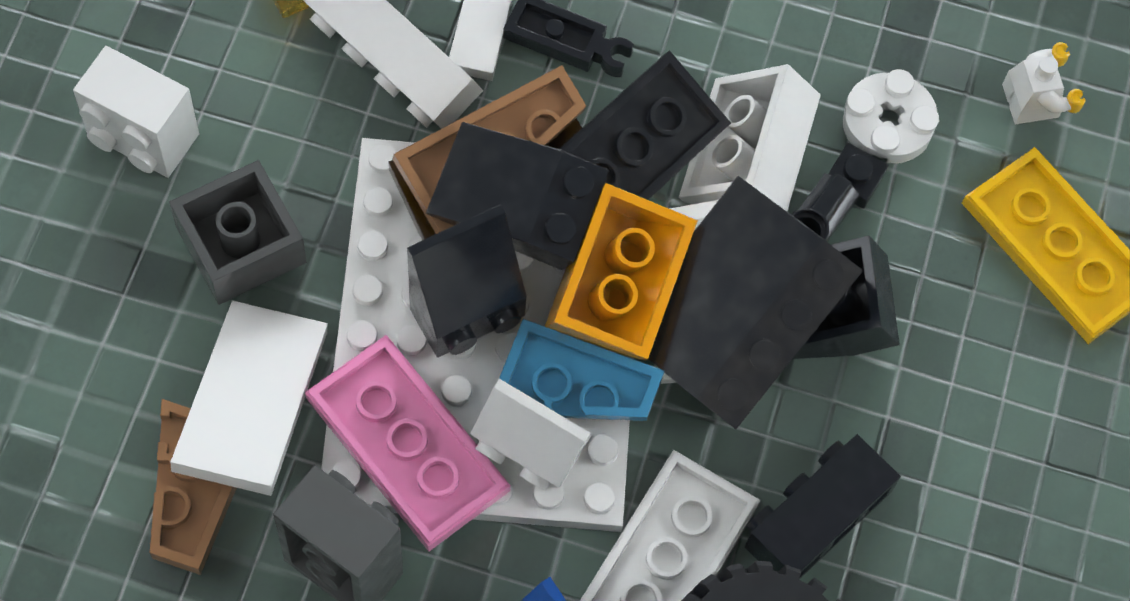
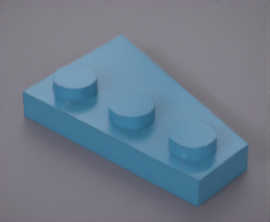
[499,319,664,421]

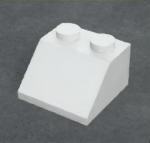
[470,379,592,491]

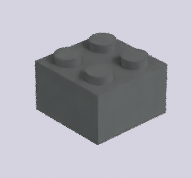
[169,160,307,305]

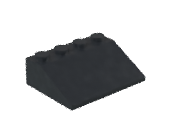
[648,176,863,429]

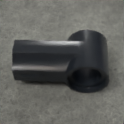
[791,173,859,242]

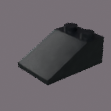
[425,122,609,270]
[407,204,527,358]
[793,235,900,359]

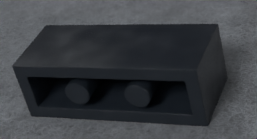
[745,434,901,579]

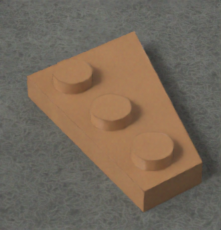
[150,399,237,575]

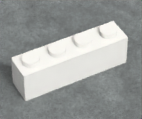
[303,0,483,129]

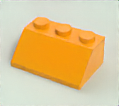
[544,183,698,361]

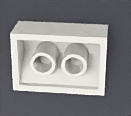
[679,64,821,211]

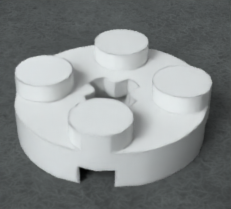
[843,69,939,164]

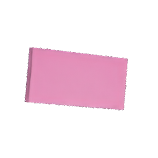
[305,335,511,551]

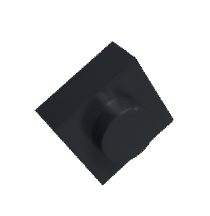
[828,143,889,209]

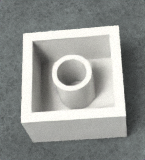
[73,46,199,178]

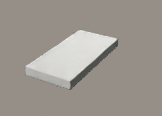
[171,300,328,496]
[580,450,761,601]

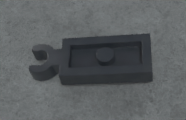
[503,0,634,77]

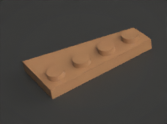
[392,65,587,234]

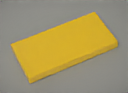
[962,147,1130,344]

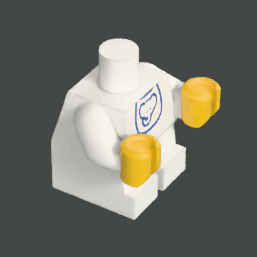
[1002,42,1086,125]

